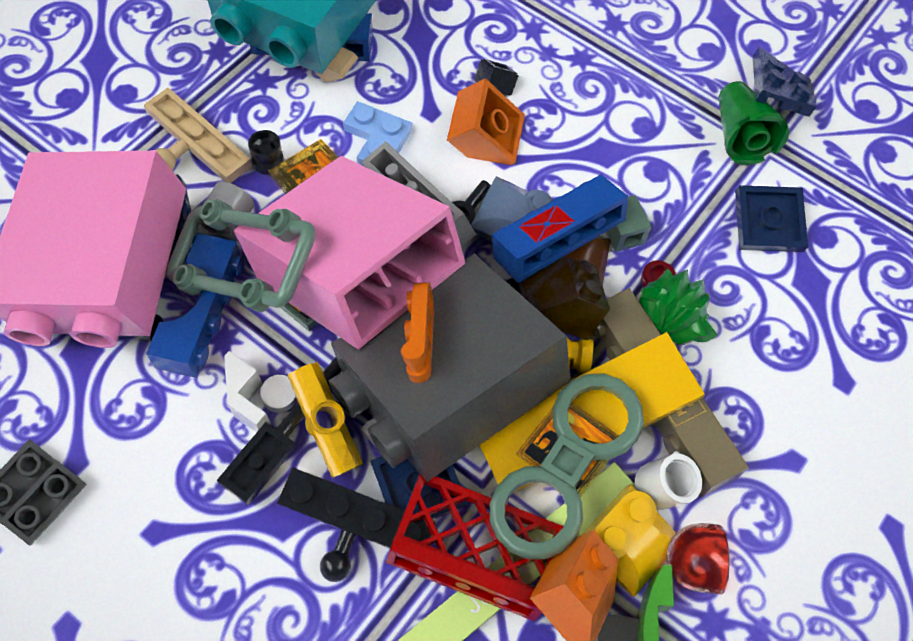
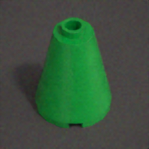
[718,81,790,165]

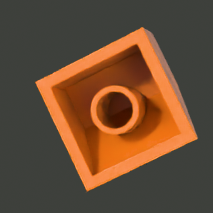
[446,78,525,165]
[530,530,619,641]

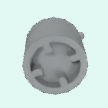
[200,181,255,240]

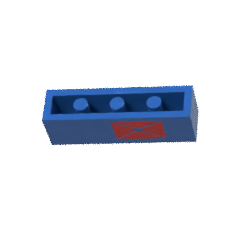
[492,174,628,283]

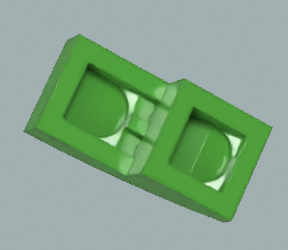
[637,565,674,641]

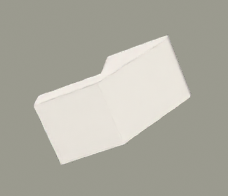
[224,351,271,432]

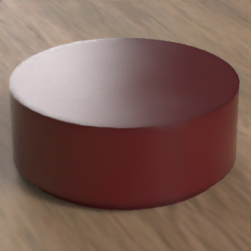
[641,260,676,287]

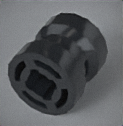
[248,130,285,175]

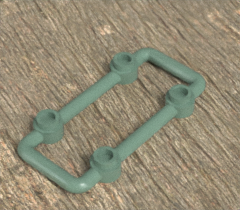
[166,199,316,312]

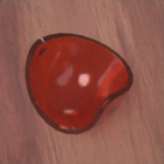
[666,523,730,595]

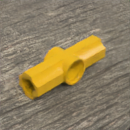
[287,362,363,478]

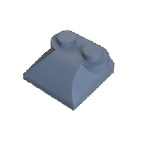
[471,176,553,242]

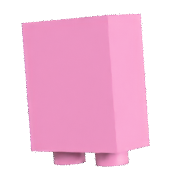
[0,150,186,348]
[233,156,466,350]

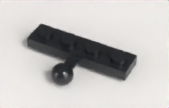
[277,467,436,582]

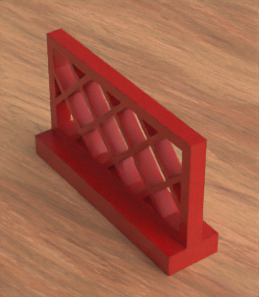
[385,474,564,621]

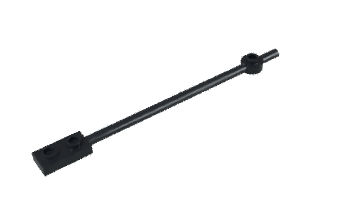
[216,180,490,506]

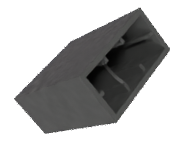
[329,253,570,482]

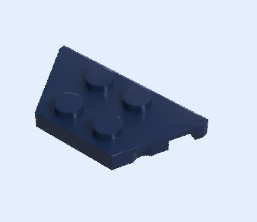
[752,47,817,117]

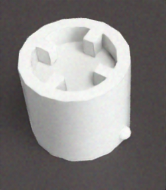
[635,451,702,510]

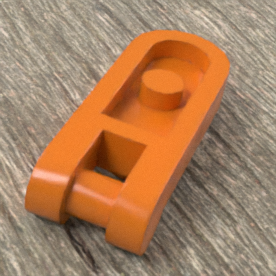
[401,282,434,383]

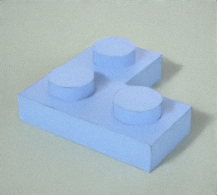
[343,101,413,166]

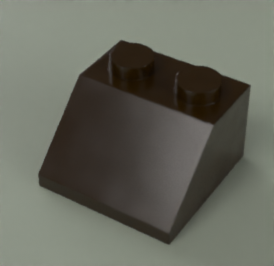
[518,256,610,340]

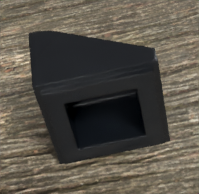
[474,59,519,96]

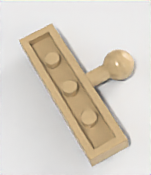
[143,87,253,183]

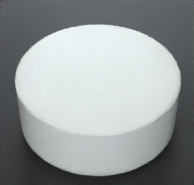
[260,375,297,413]

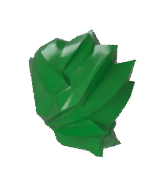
[639,269,718,345]

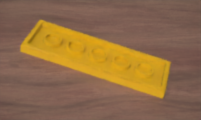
[479,332,705,494]

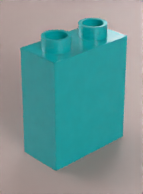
[207,0,377,74]

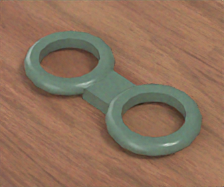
[490,374,644,559]

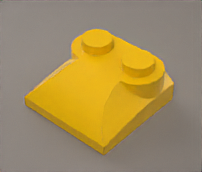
[583,485,683,597]

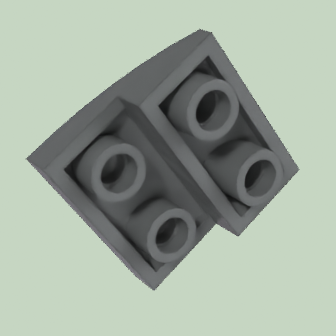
[0,439,87,546]

